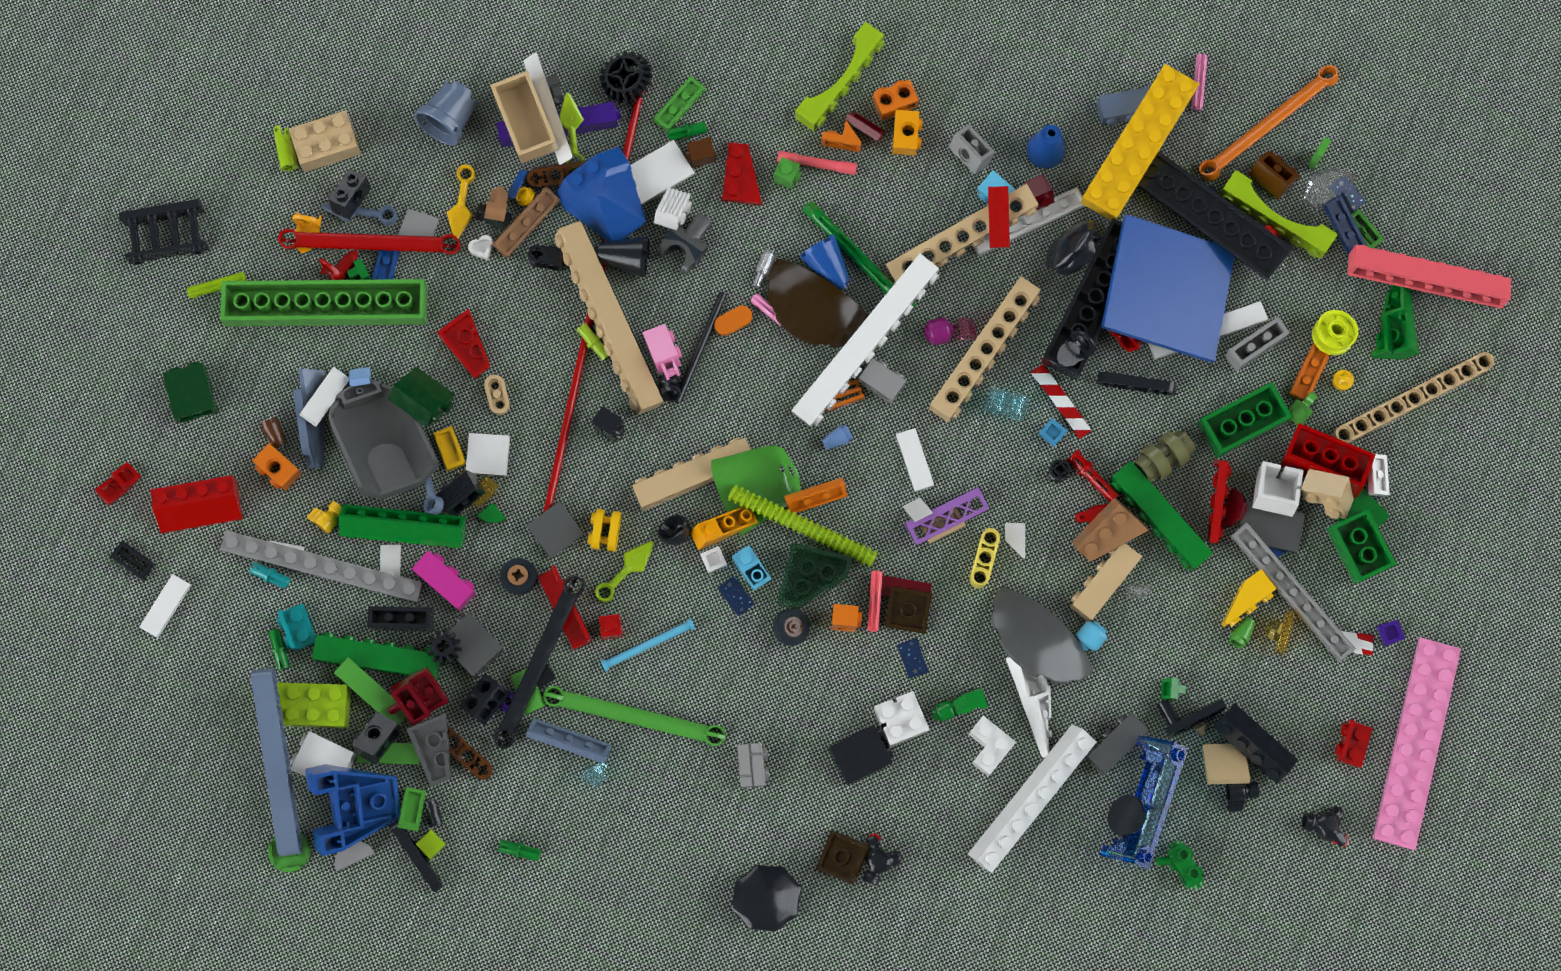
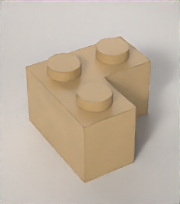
[1301,469,1354,519]

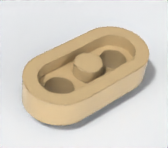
[484,375,510,415]

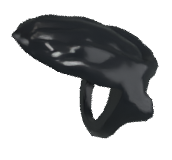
[1057,327,1097,367]

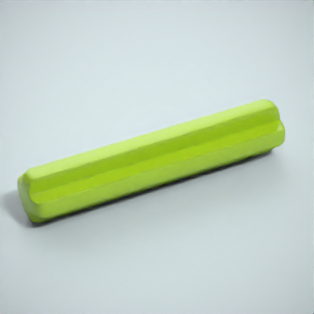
[187,272,247,298]

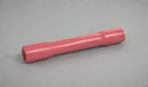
[777,151,857,175]

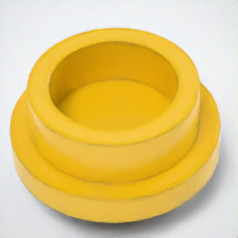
[515,187,535,206]

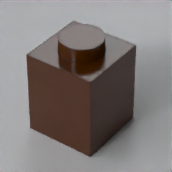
[685,137,716,168]

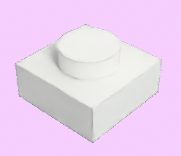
[700,546,727,574]

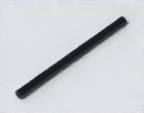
[675,292,727,404]

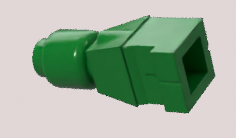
[931,687,988,722]

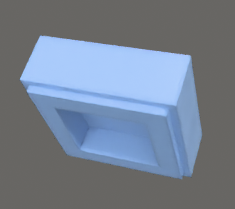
[349,367,371,387]

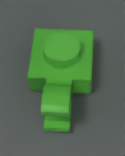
[1288,391,1318,425]

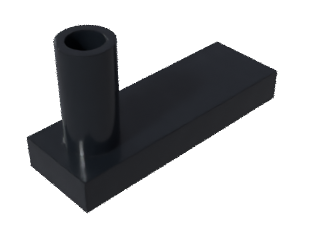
[1157,699,1226,739]

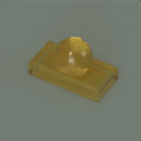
[1265,610,1295,655]

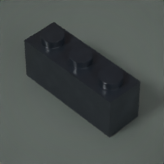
[367,606,434,631]

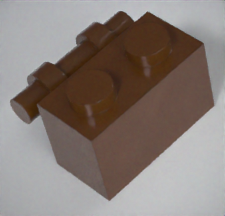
[1248,150,1301,200]

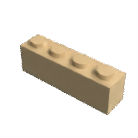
[1070,543,1142,621]

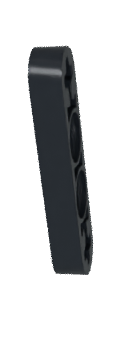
[1097,372,1176,396]
[389,819,444,893]

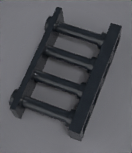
[119,199,209,265]

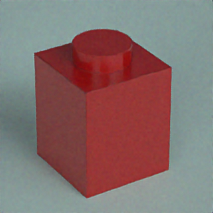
[599,614,623,640]

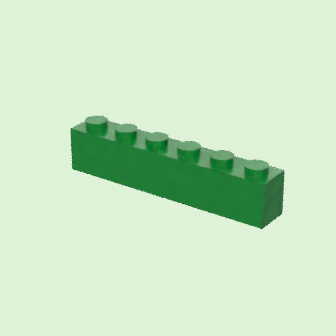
[1110,461,1213,572]
[339,504,466,548]
[312,632,440,681]

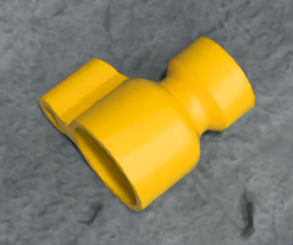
[306,501,342,534]

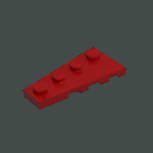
[1207,459,1231,543]

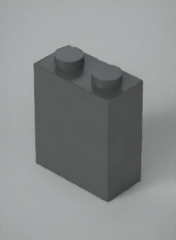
[441,612,505,679]

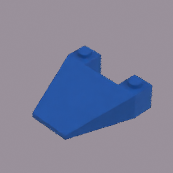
[305,764,401,856]

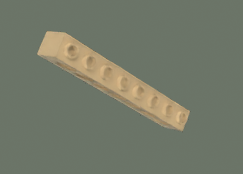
[886,183,1039,283]
[929,276,1041,423]

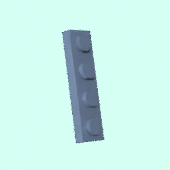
[526,718,612,764]

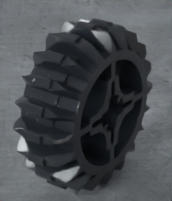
[600,50,653,104]

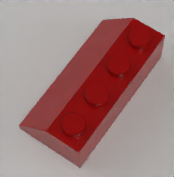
[1281,423,1376,498]
[150,475,243,534]

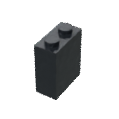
[829,725,894,786]

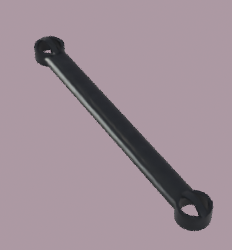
[492,575,585,749]

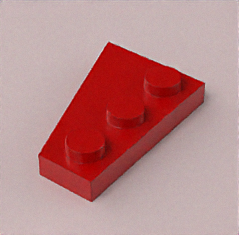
[722,142,762,205]
[437,308,491,380]

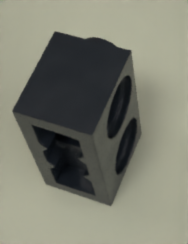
[459,673,510,726]

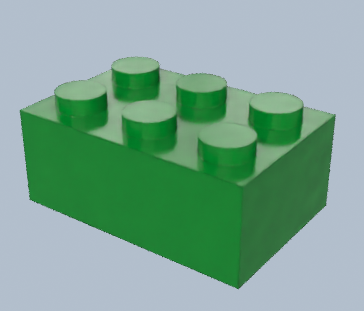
[1326,509,1397,584]

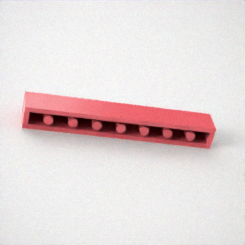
[1347,245,1511,309]

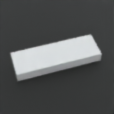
[299,367,349,427]
[896,428,934,492]
[139,574,191,638]

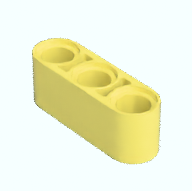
[969,528,1000,589]

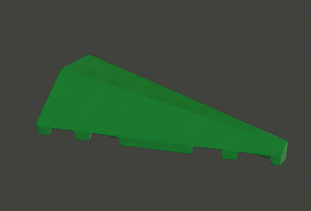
[1371,285,1419,360]

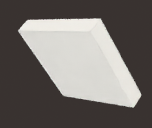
[466,433,510,477]

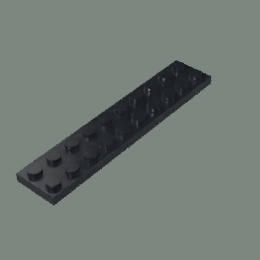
[1137,152,1293,281]

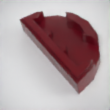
[1220,488,1248,528]

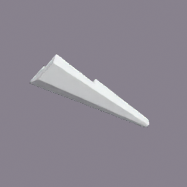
[1006,657,1052,758]

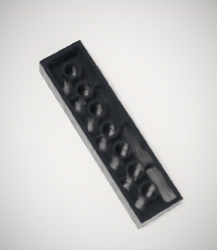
[1041,218,1122,381]

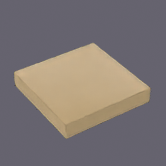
[1202,744,1250,784]

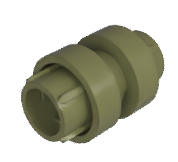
[1134,430,1195,482]

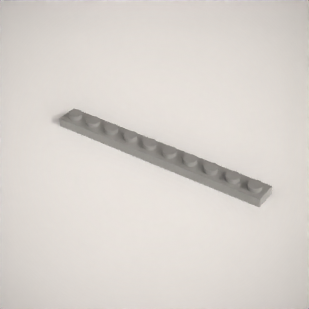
[220,530,423,603]

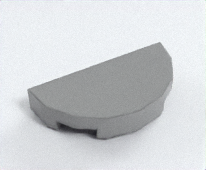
[334,842,375,872]

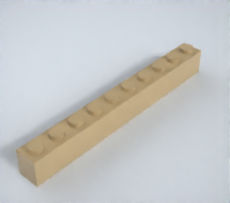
[555,221,664,415]

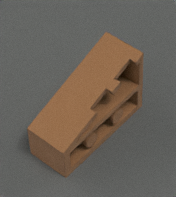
[1072,498,1149,562]

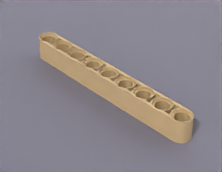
[1331,352,1494,444]

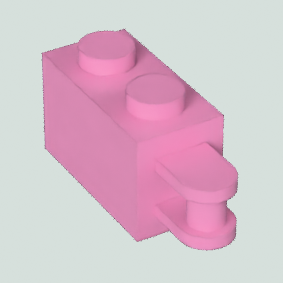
[642,324,682,380]

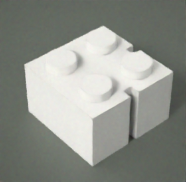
[1252,461,1303,517]
[874,691,929,747]

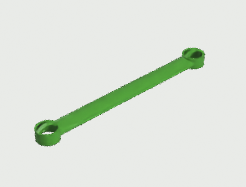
[543,686,726,747]

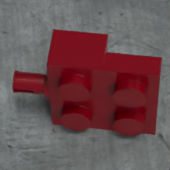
[387,666,449,725]

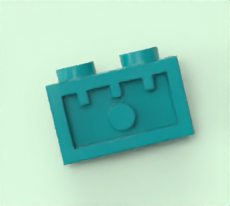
[276,603,316,651]

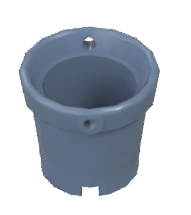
[414,80,479,146]

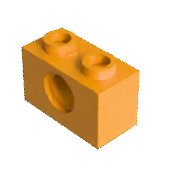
[892,110,923,156]

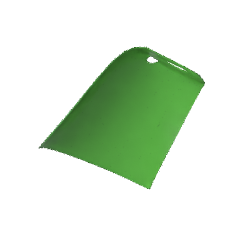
[711,445,801,536]

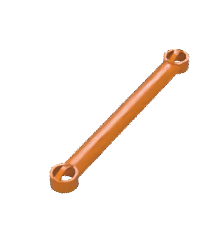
[1199,65,1339,181]

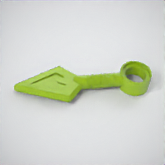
[559,93,584,171]
[595,541,654,603]

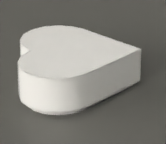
[468,235,494,261]

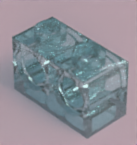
[983,386,1030,421]

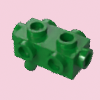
[1156,839,1205,890]

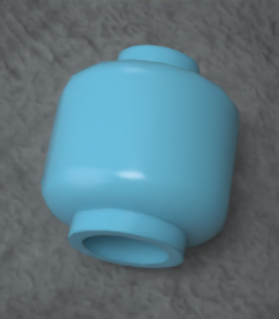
[1076,620,1107,651]

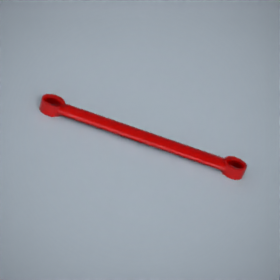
[278,229,461,256]

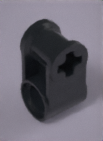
[528,245,566,271]

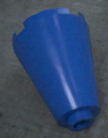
[1027,125,1066,169]
[800,234,850,290]

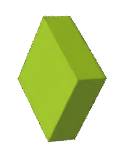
[416,829,446,859]

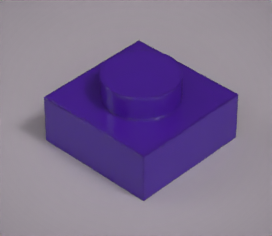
[1376,619,1405,646]

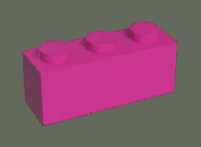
[412,551,477,612]

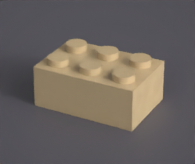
[289,110,361,172]

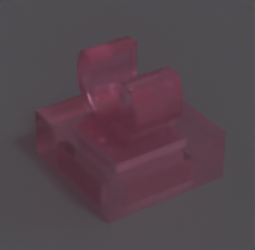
[953,317,977,341]

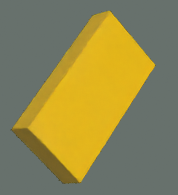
[433,426,466,471]

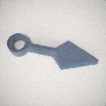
[321,203,398,226]
[424,476,444,515]

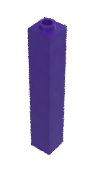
[496,101,621,148]

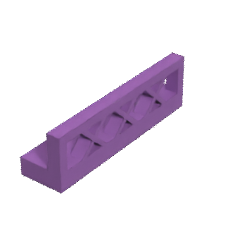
[904,487,990,545]

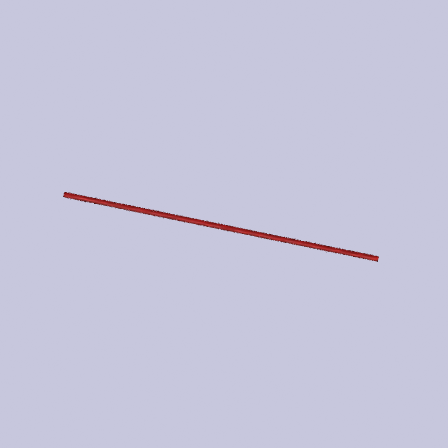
[543,91,644,513]

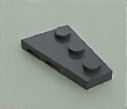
[407,712,451,787]

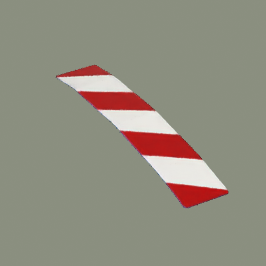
[1030,365,1091,439]

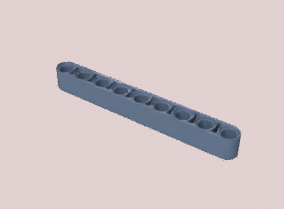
[251,667,302,857]

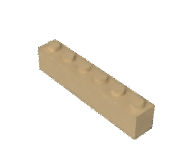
[632,437,750,511]

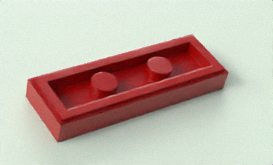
[988,186,1010,248]

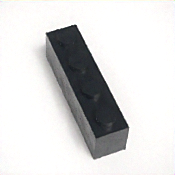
[1213,703,1298,784]

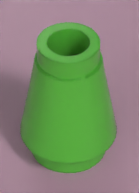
[1229,617,1256,649]

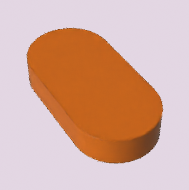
[714,306,752,336]

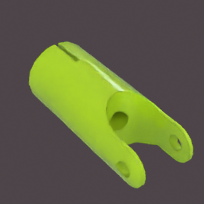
[274,125,298,171]

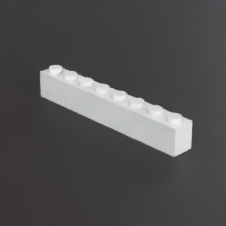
[968,725,1096,873]

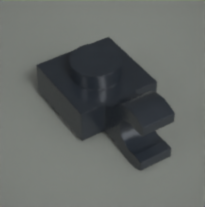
[474,204,512,230]

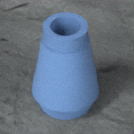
[822,424,853,450]

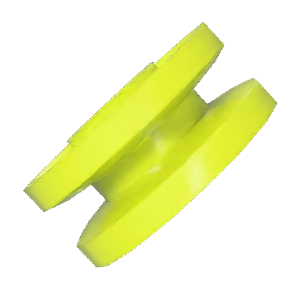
[1312,310,1358,356]

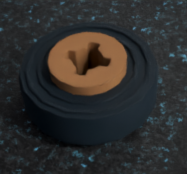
[500,558,537,595]

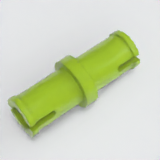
[575,322,608,361]

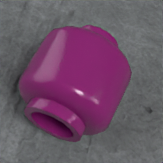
[924,317,954,345]

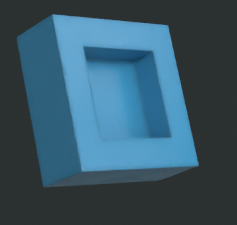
[1038,418,1067,447]

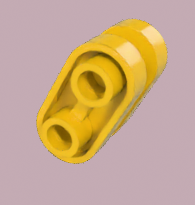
[587,508,622,552]

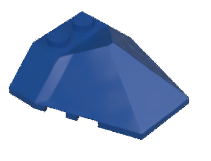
[555,147,646,241]

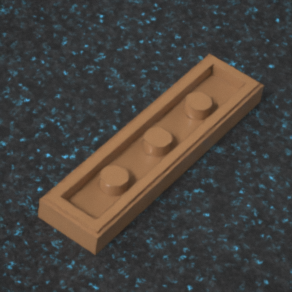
[492,186,560,258]

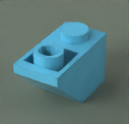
[732,545,772,591]

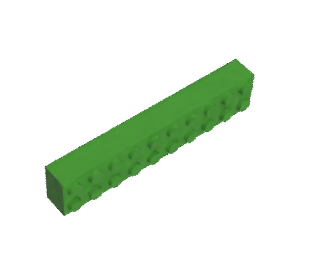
[220,279,428,327]

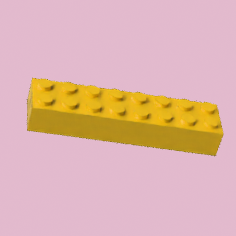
[1080,64,1199,221]

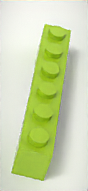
[795,21,885,132]
[1220,170,1338,259]

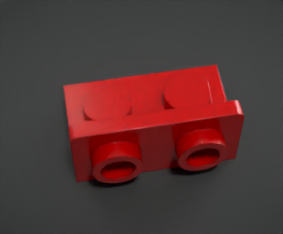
[1334,719,1373,768]

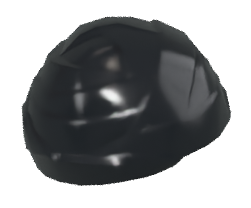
[658,514,691,545]

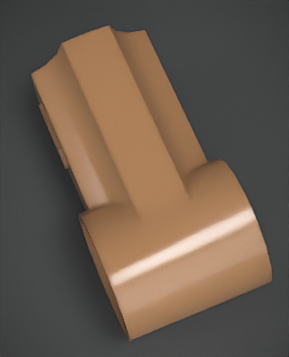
[484,186,508,222]

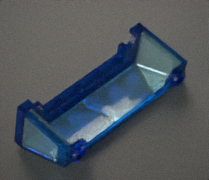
[1100,735,1188,870]

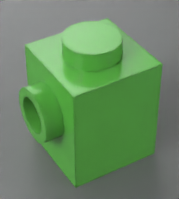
[774,157,802,189]

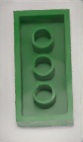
[1197,382,1292,459]

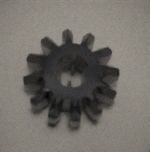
[426,629,462,665]

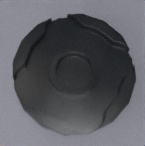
[1108,795,1146,837]

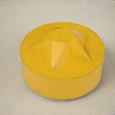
[1332,370,1354,391]

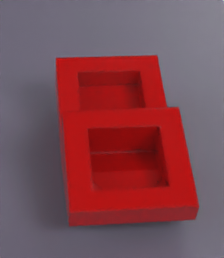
[95,462,141,506]

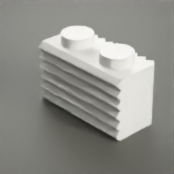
[654,187,692,230]

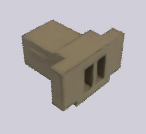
[1193,721,1207,737]

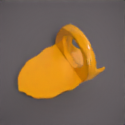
[292,212,321,254]

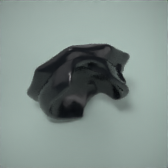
[1045,219,1102,276]
[731,865,802,932]

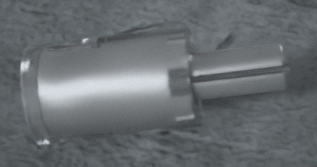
[753,249,777,288]

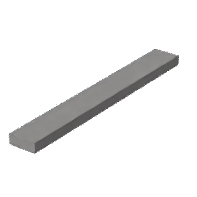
[1230,522,1356,662]

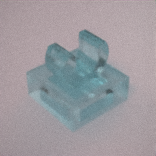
[581,762,608,788]

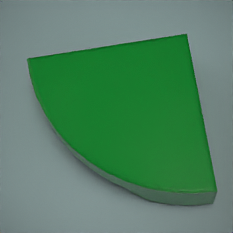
[477,503,506,523]

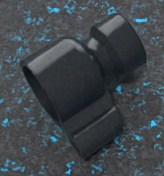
[1226,781,1259,812]

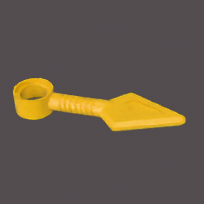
[447,164,475,241]

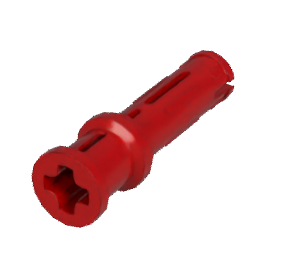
[1066,449,1120,503]

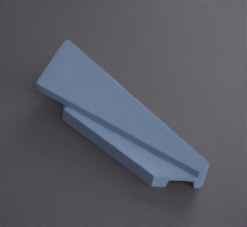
[293,369,325,470]

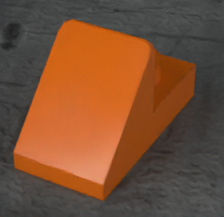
[821,121,861,153]

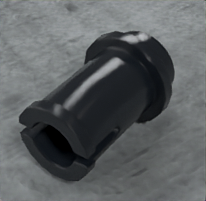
[423,800,443,828]

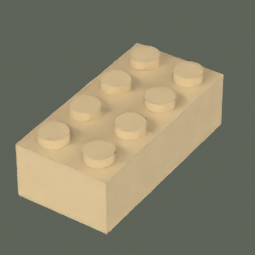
[490,71,558,164]

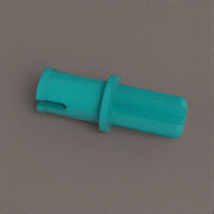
[249,562,290,589]

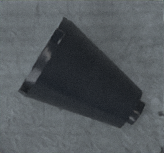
[594,237,650,277]

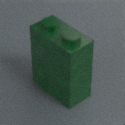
[162,362,218,424]
[388,367,455,427]

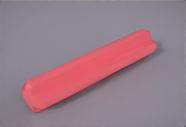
[867,570,883,632]

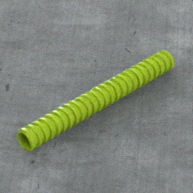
[728,484,878,567]

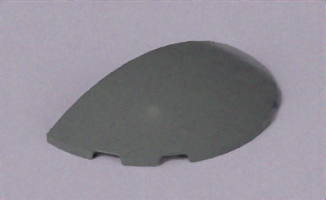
[991,587,1093,684]

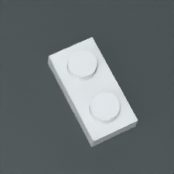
[1367,454,1390,497]

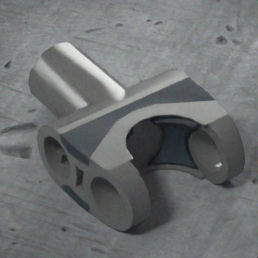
[657,213,712,275]

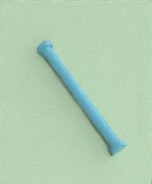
[600,618,695,672]

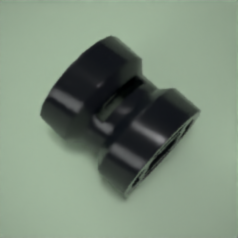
[658,375,681,401]
[1048,459,1071,483]

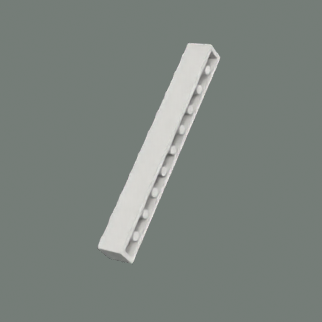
[791,253,939,427]

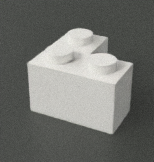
[969,716,1016,776]

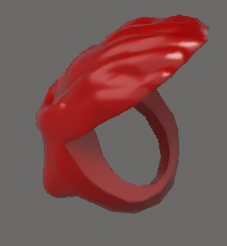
[318,250,358,280]

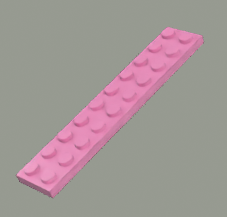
[1372,638,1461,850]

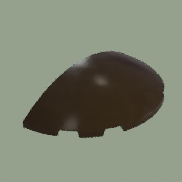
[767,259,869,348]

